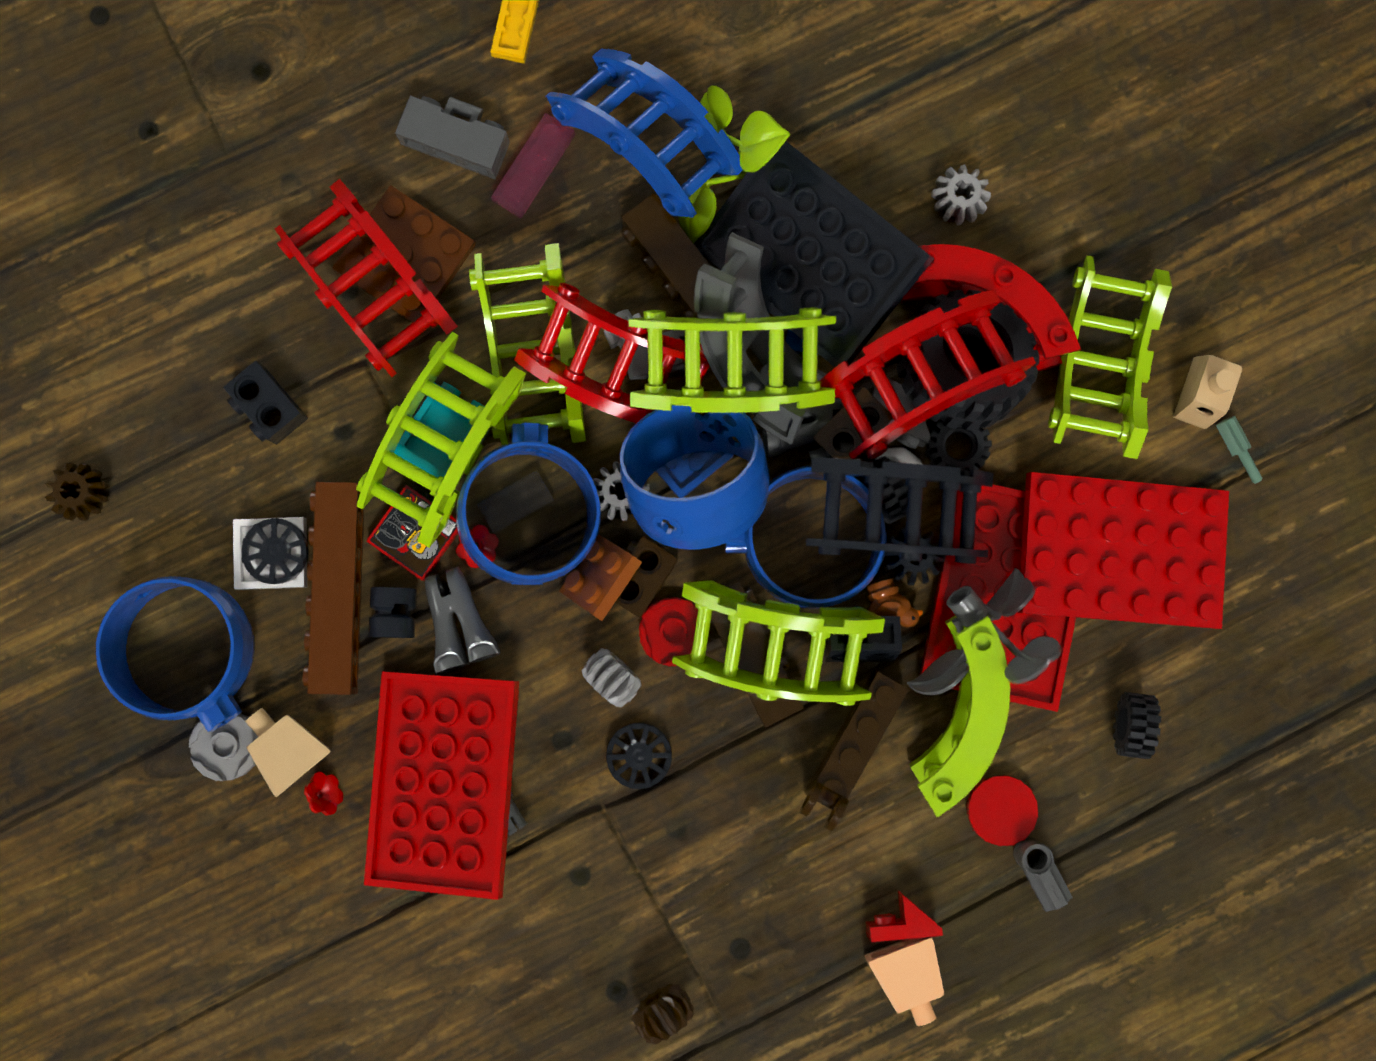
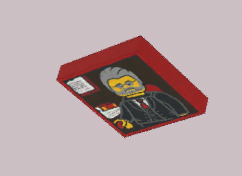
[366,485,458,581]

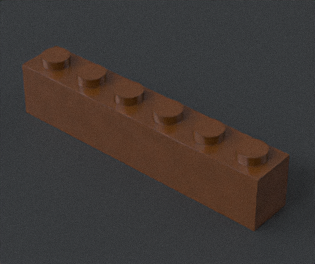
[303,482,364,695]

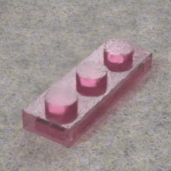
[491,113,575,218]

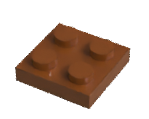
[559,534,642,621]

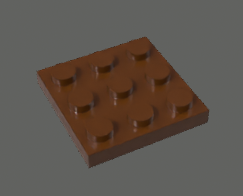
[332,185,477,323]

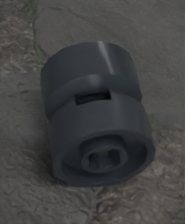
[368,587,417,638]

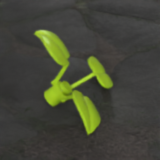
[678,85,790,244]

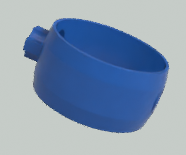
[620,405,769,550]
[456,423,601,585]
[725,466,887,609]
[96,576,255,732]

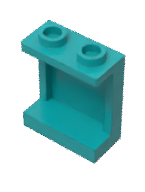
[394,382,492,478]

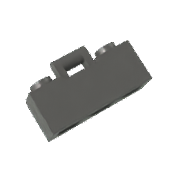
[395,96,510,180]

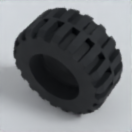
[896,290,1039,430]

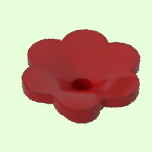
[456,525,499,568]
[304,772,344,816]

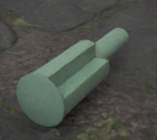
[1216,416,1262,484]

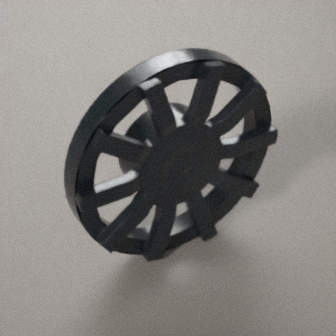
[241,518,309,585]
[606,723,672,789]

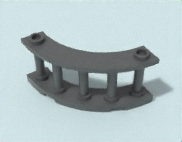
[694,233,826,445]

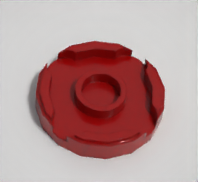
[639,597,698,667]
[966,775,1038,846]

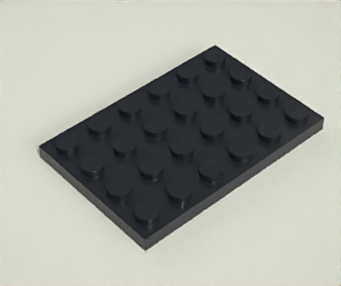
[694,141,934,368]

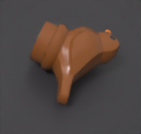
[866,578,923,627]

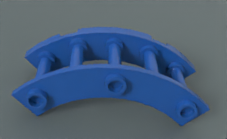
[546,49,743,218]

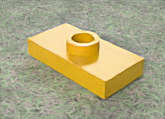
[491,0,539,64]

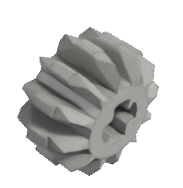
[931,165,991,226]
[593,462,650,521]
[581,648,641,708]

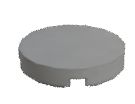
[189,713,258,781]

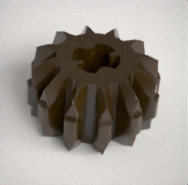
[44,462,110,521]
[632,984,694,1044]

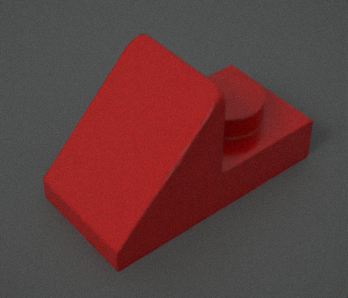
[866,890,943,942]

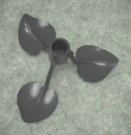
[907,568,1062,695]

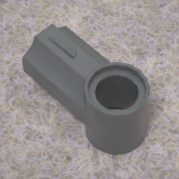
[1013,837,1073,912]

